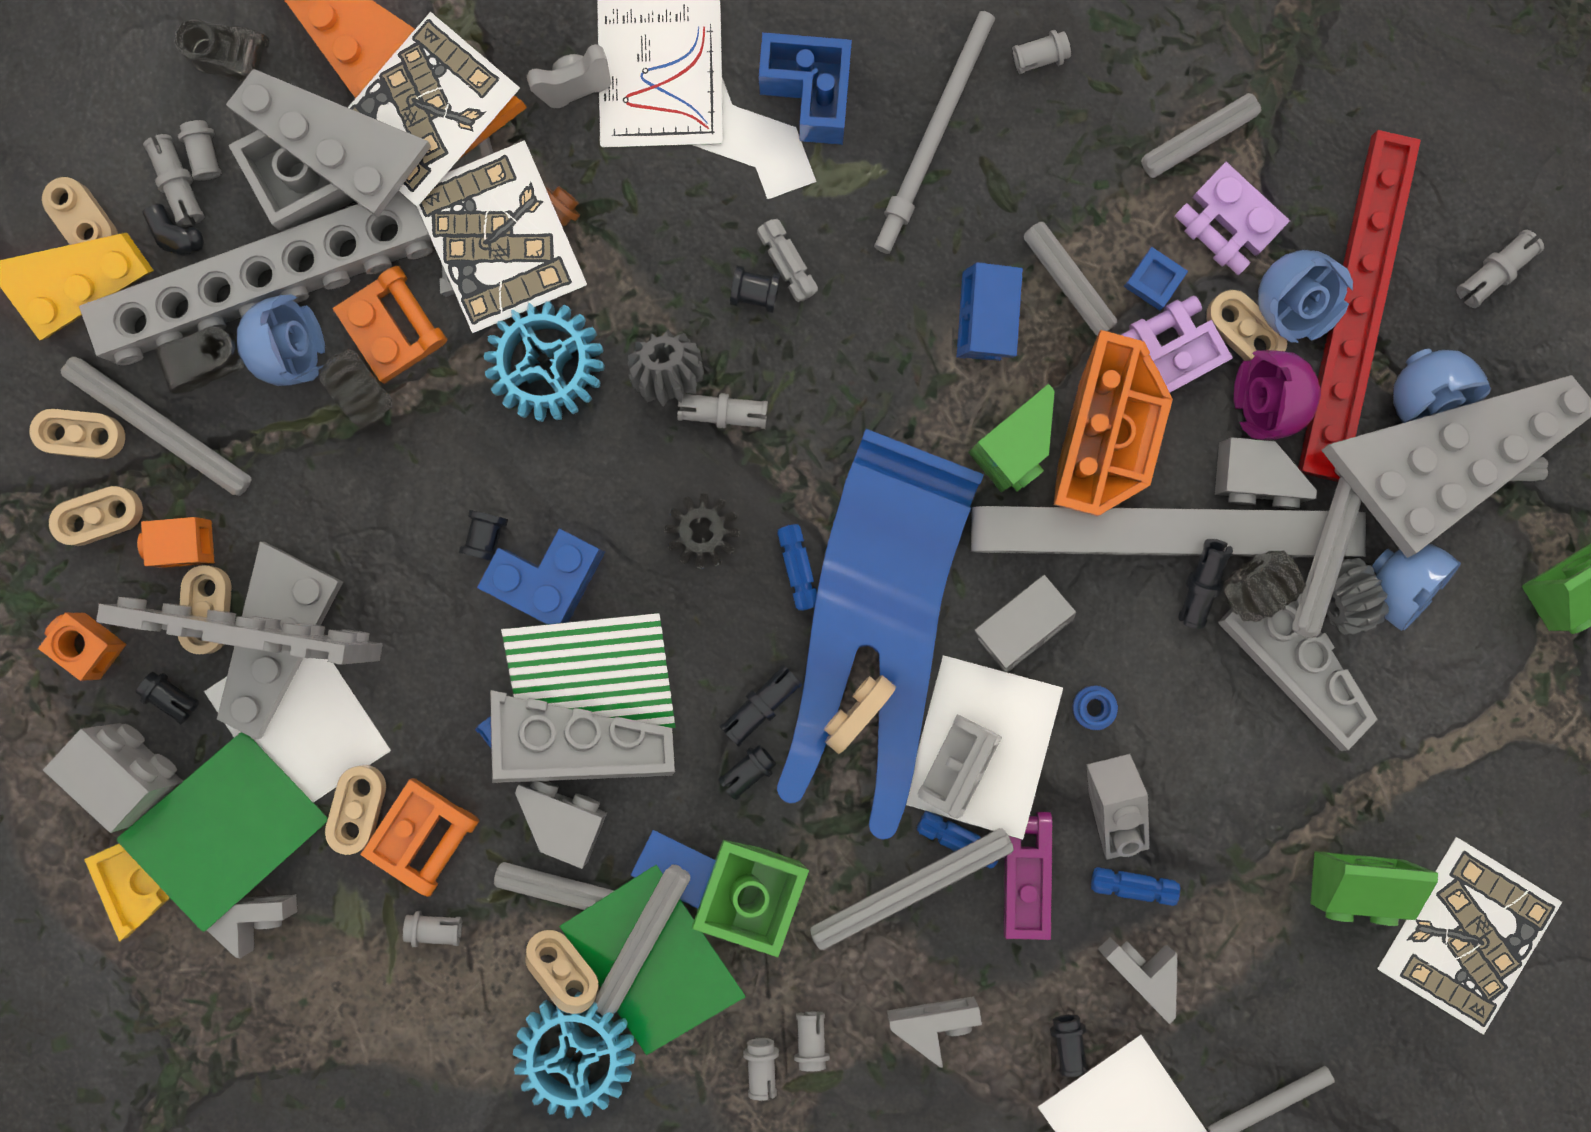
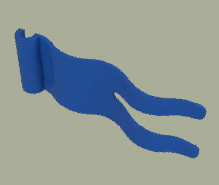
[777,429,984,839]

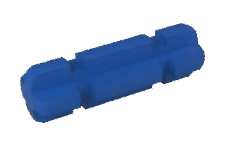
[777,524,817,611]
[917,811,998,868]
[1091,867,1180,906]

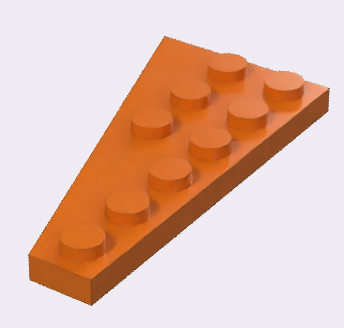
[285,0,527,160]

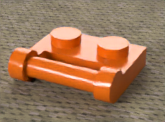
[332,266,447,384]
[360,778,479,897]

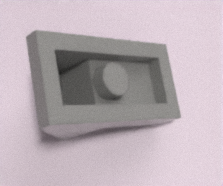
[207,895,297,959]
[1098,937,1177,1024]
[887,996,982,1068]

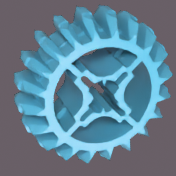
[484,301,605,422]
[513,992,636,1119]

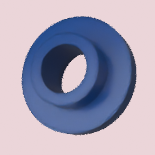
[1072,686,1118,730]

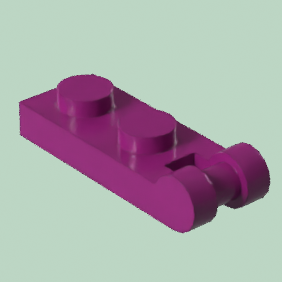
[1004,812,1052,940]

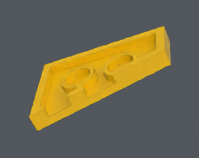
[0,233,154,340]
[84,844,170,942]

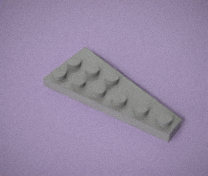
[1322,375,1591,558]
[96,597,383,665]

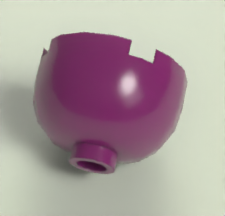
[1234,350,1321,440]

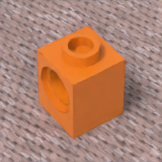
[137,517,215,568]
[38,612,127,681]

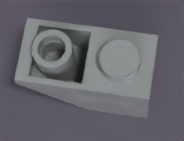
[1215,438,1317,509]
[1087,754,1149,860]
[515,781,607,869]

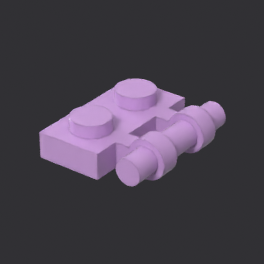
[1174,162,1290,275]
[1121,295,1233,393]

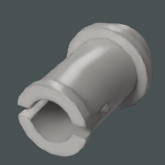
[1012,30,1071,74]
[178,120,222,181]
[403,911,462,947]
[794,1011,830,1071]
[743,1038,779,1101]

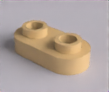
[42,177,118,245]
[1206,290,1287,361]
[30,409,125,459]
[49,486,143,546]
[178,565,232,654]
[824,675,896,754]
[325,765,386,855]
[525,930,598,1014]

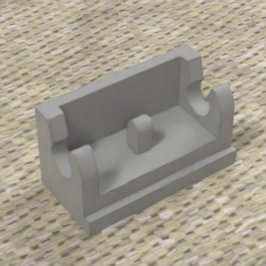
[975,575,1076,673]
[917,714,1002,819]

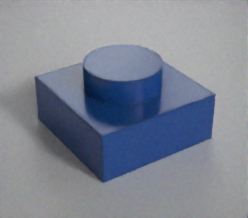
[1124,247,1188,311]

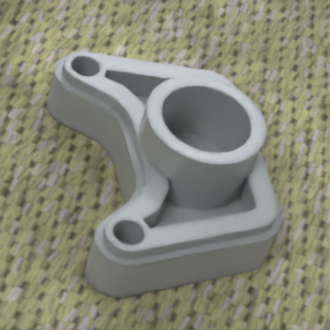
[526,44,611,108]

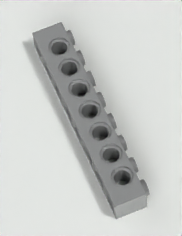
[79,191,434,365]

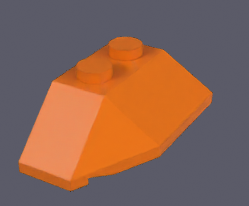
[1054,330,1173,516]

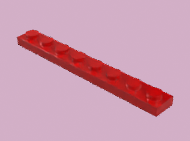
[1298,130,1421,482]

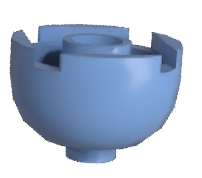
[1258,250,1353,343]
[237,294,325,386]
[1393,349,1491,423]
[1372,544,1461,631]

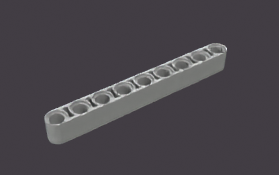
[971,506,1366,558]

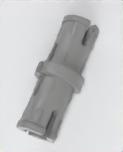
[143,134,205,227]
[1456,230,1544,308]
[677,393,768,429]

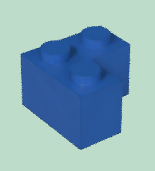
[759,32,852,145]
[477,529,605,624]

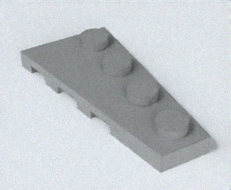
[226,69,431,218]
[217,541,343,739]
[1218,561,1378,751]
[490,690,675,783]

